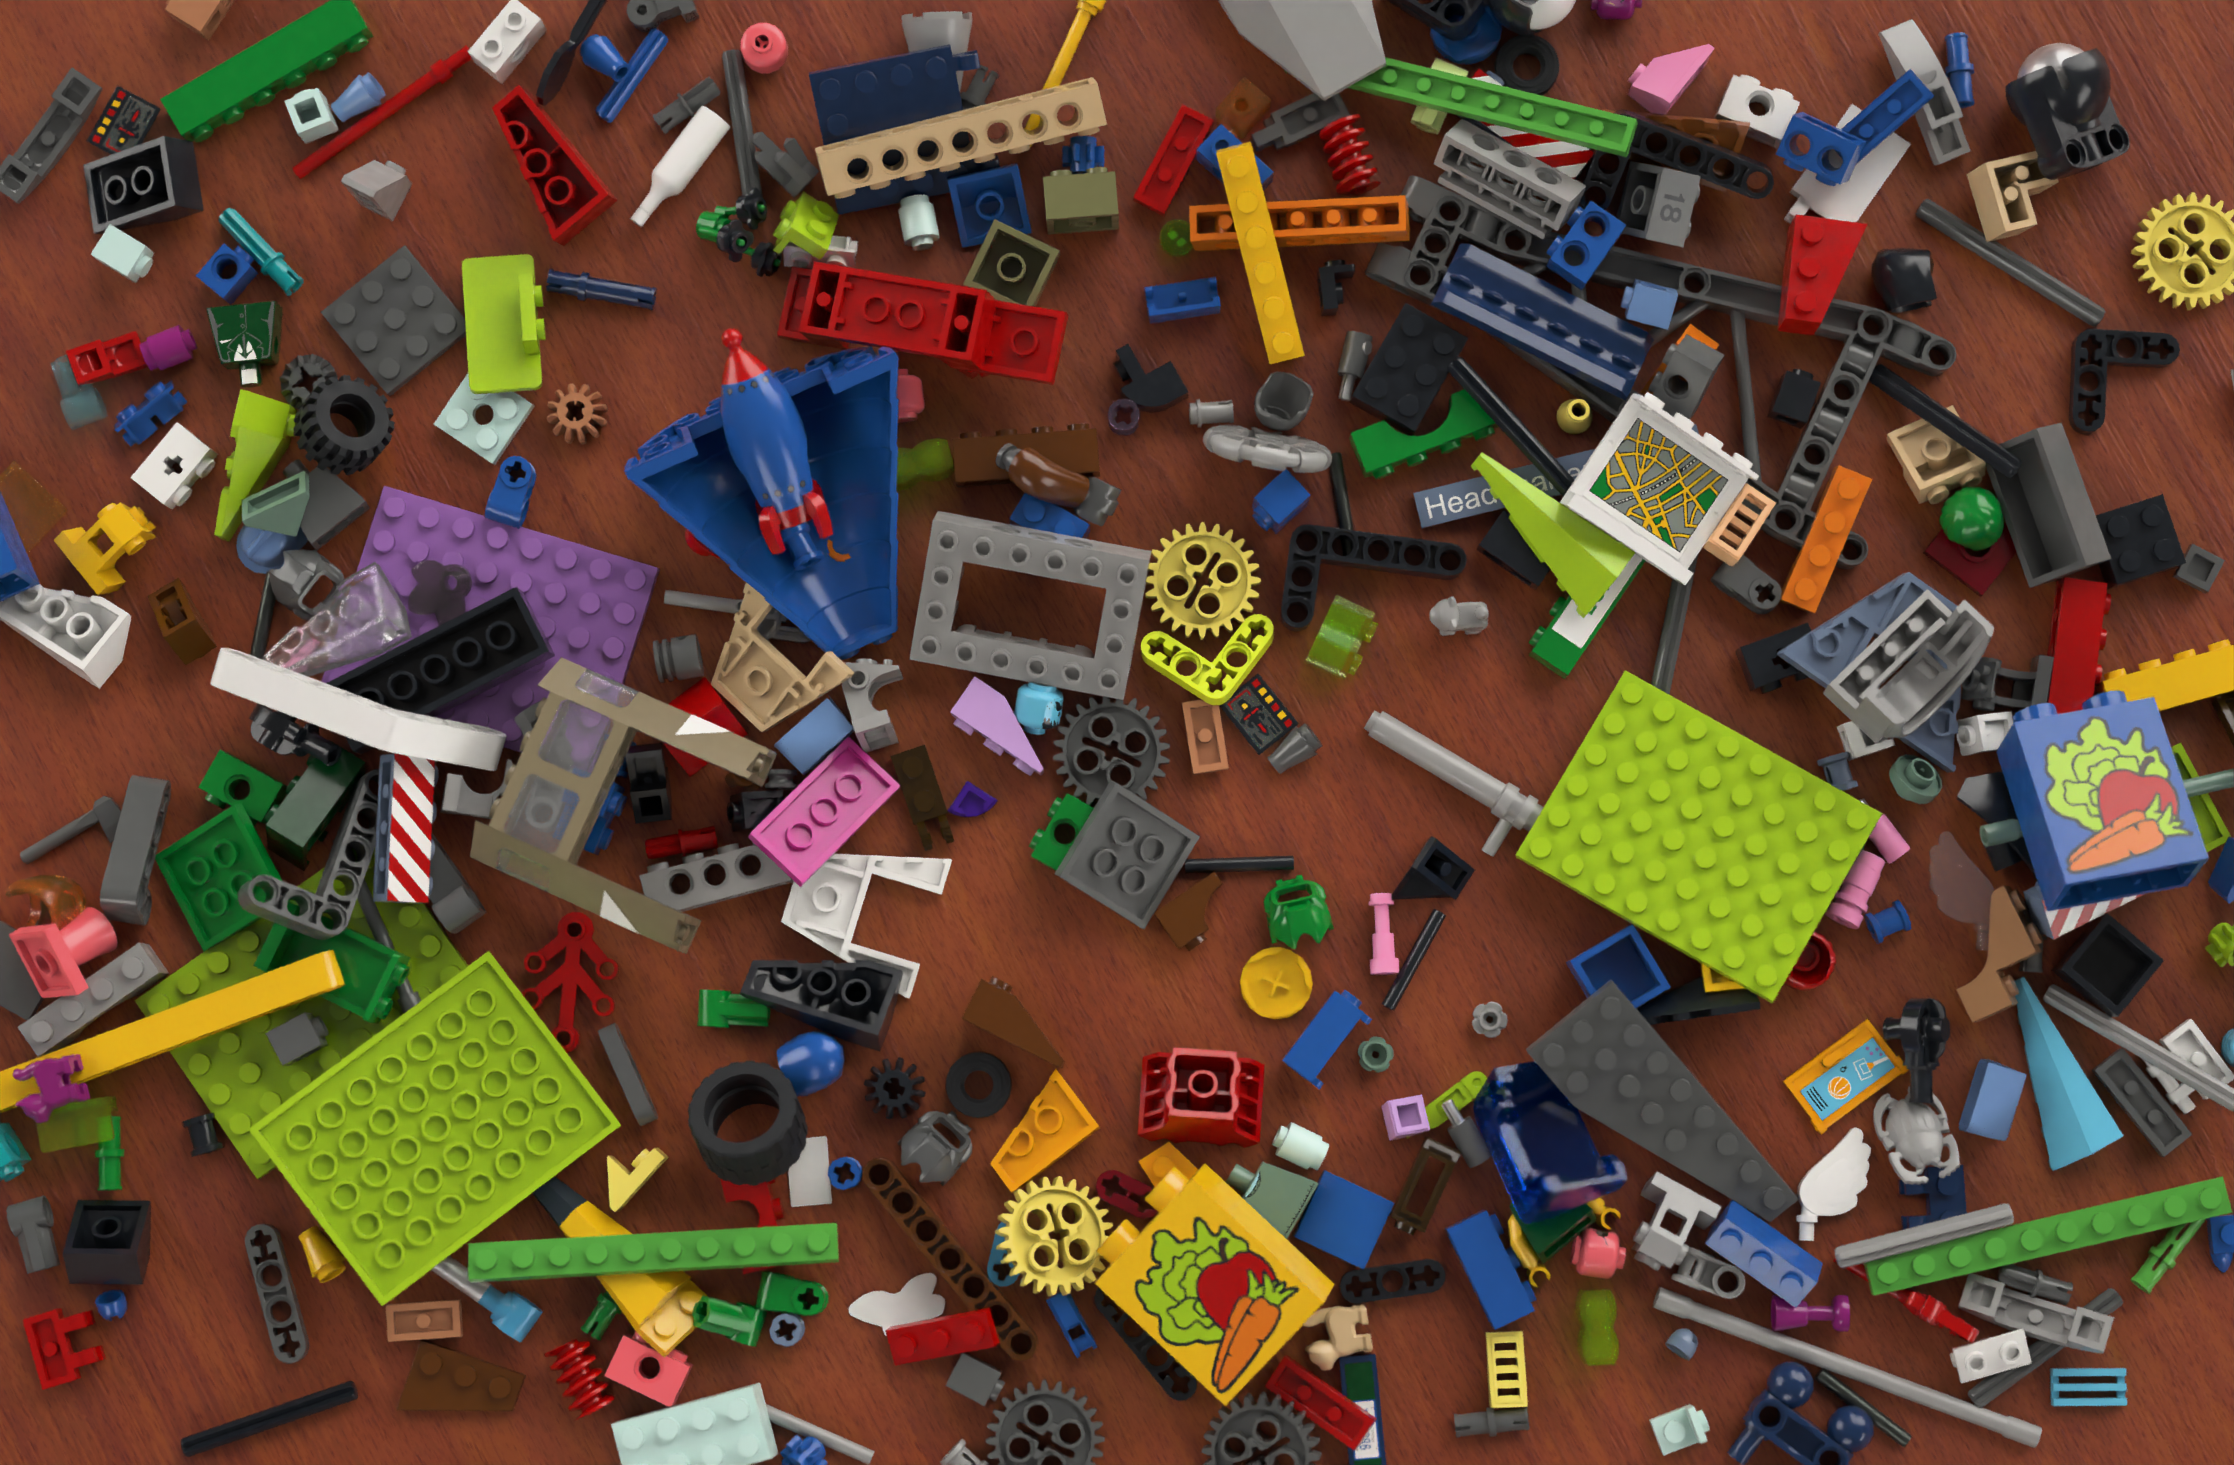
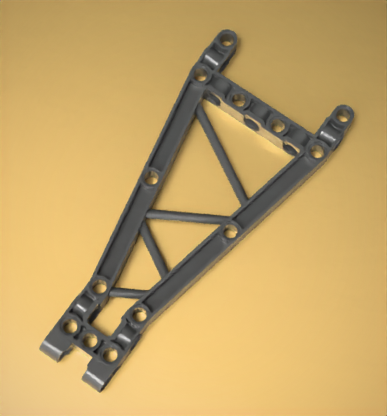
[1365,175,1957,570]

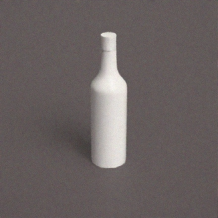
[630,106,730,227]

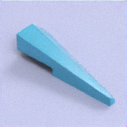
[2015,977,2123,1171]

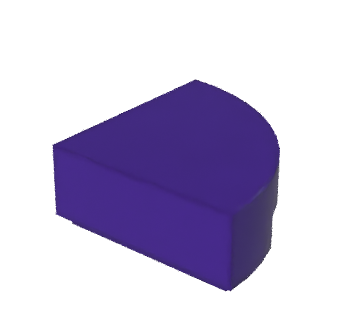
[948,781,998,817]

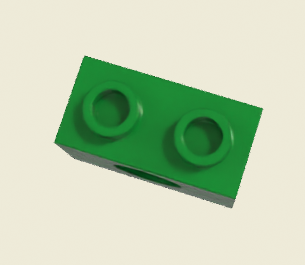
[198,750,288,826]
[1029,793,1094,872]

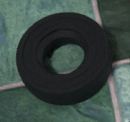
[1494,35,1559,96]
[946,1052,1012,1118]

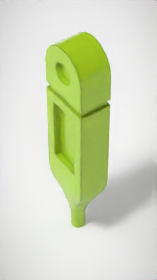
[1406,1071,1488,1139]

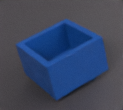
[1566,924,1671,1008]

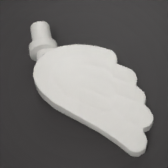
[1796,1127,1871,1241]

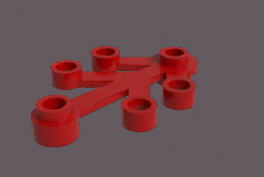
[522,912,619,1053]

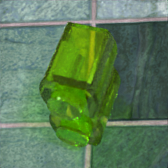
[896,438,955,491]
[1305,595,1378,680]
[1575,1288,1619,1366]

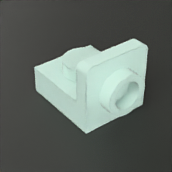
[1649,1404,1710,1455]

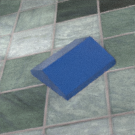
[947,163,1032,248]

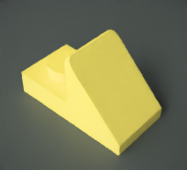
[607,1148,669,1213]

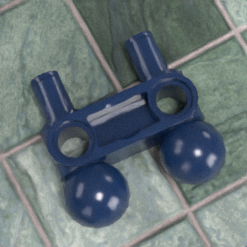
[1727,1362,1874,1465]

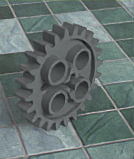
[1053,696,1170,805]
[986,1379,1105,1465]
[1201,1392,1322,1465]

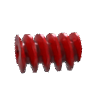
[1319,114,1381,195]
[544,1338,615,1421]

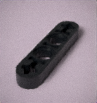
[1095,1287,1197,1401]

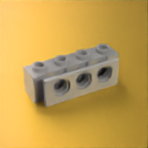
[1433,119,1586,239]

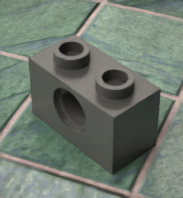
[1648,334,1724,420]

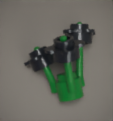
[696,188,783,277]

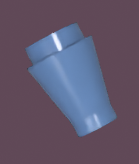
[330,72,386,122]

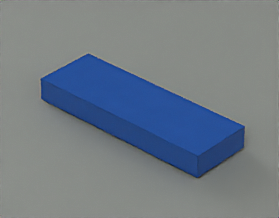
[1835,69,1935,164]

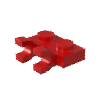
[22,1308,106,1390]

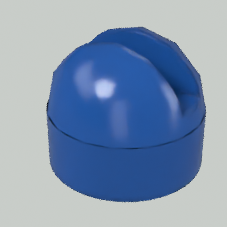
[95,1289,127,1321]

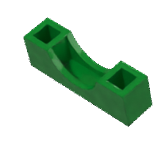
[1349,382,1498,480]

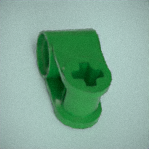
[755,1271,829,1316]

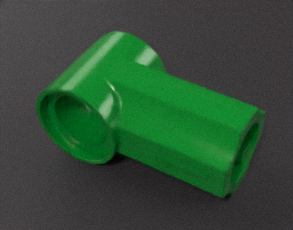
[697,989,770,1028]
[692,1295,768,1347]

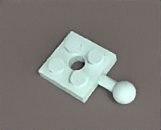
[434,373,535,465]

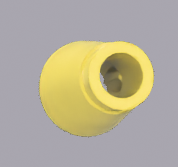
[1557,399,1592,434]

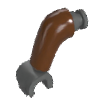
[996,443,1122,526]

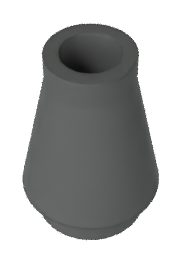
[1267,723,1323,774]

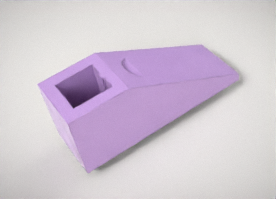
[950,676,1044,776]

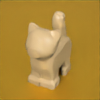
[1303,1304,1373,1371]

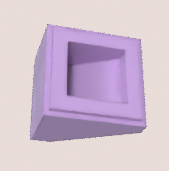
[1382,1095,1430,1141]

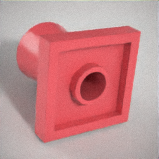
[9,907,117,998]

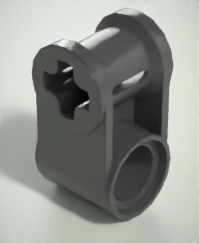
[1710,555,1782,615]

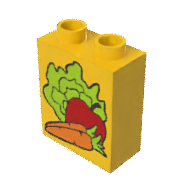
[1095,1163,1334,1406]

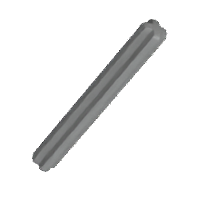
[1834,1203,2014,1268]

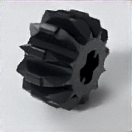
[864,1058,926,1119]

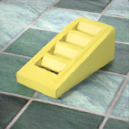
[1486,1331,1528,1408]

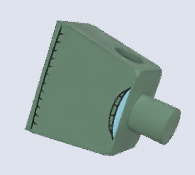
[1226,1162,1319,1239]

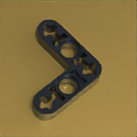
[2069,329,2180,435]

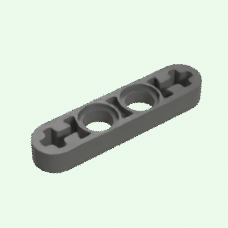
[245,1224,310,1364]

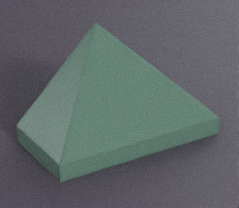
[242,471,310,537]

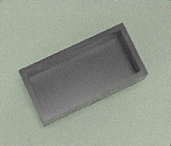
[1986,422,2111,588]

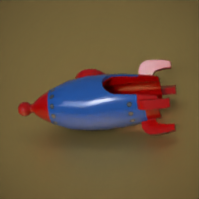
[720,328,833,555]

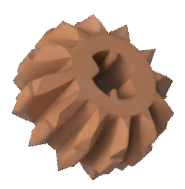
[546,383,608,444]

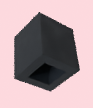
[1767,369,1821,429]

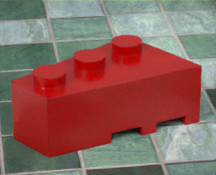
[1777,215,1868,336]

